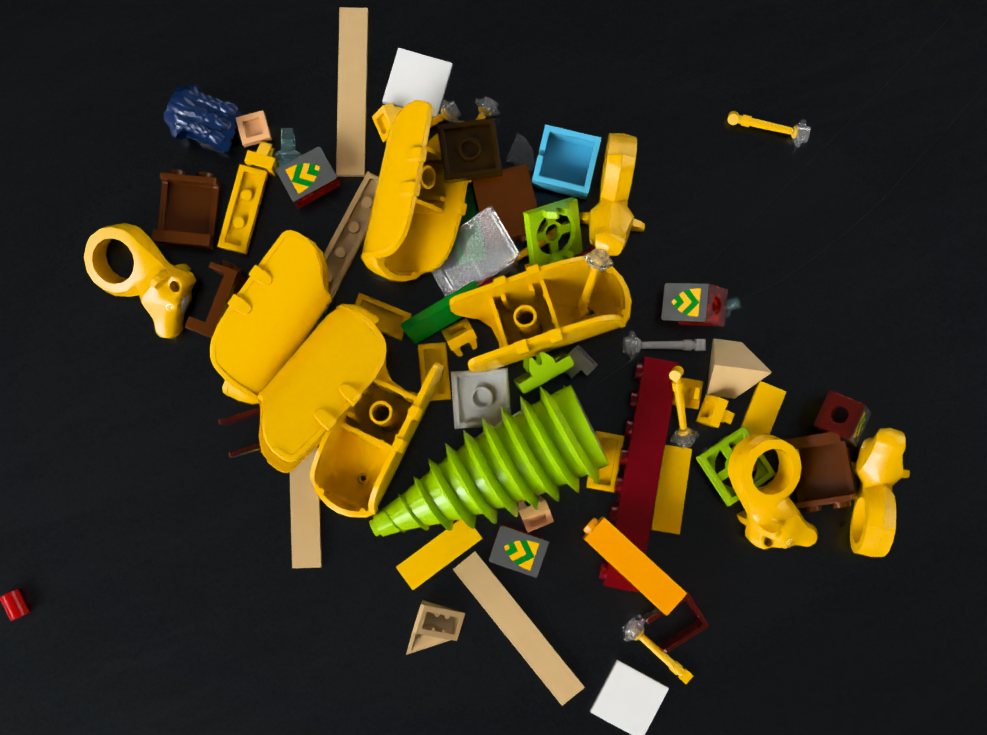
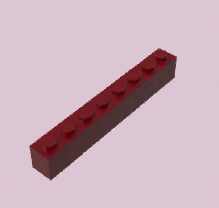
[599,357,679,592]

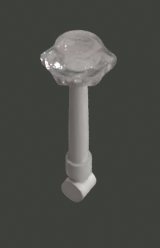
[623,331,706,360]

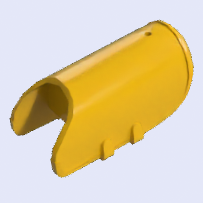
[361,100,472,282]
[210,230,332,405]
[449,255,632,373]
[258,304,387,473]
[310,338,444,518]

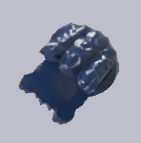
[164,84,243,152]

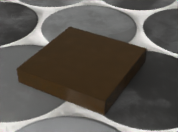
[437,118,503,183]

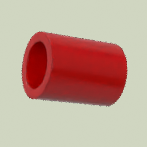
[0,589,30,621]

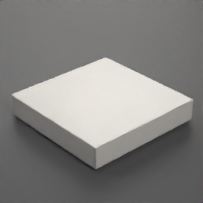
[382,48,453,118]
[451,368,511,429]
[590,660,669,735]

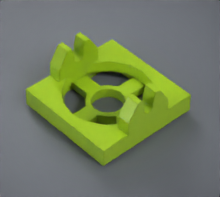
[523,197,583,266]
[513,351,574,394]
[696,426,776,506]

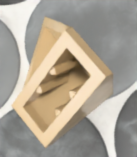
[706,339,772,399]
[406,600,465,655]

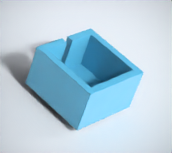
[532,124,601,200]

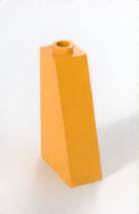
[582,517,687,616]

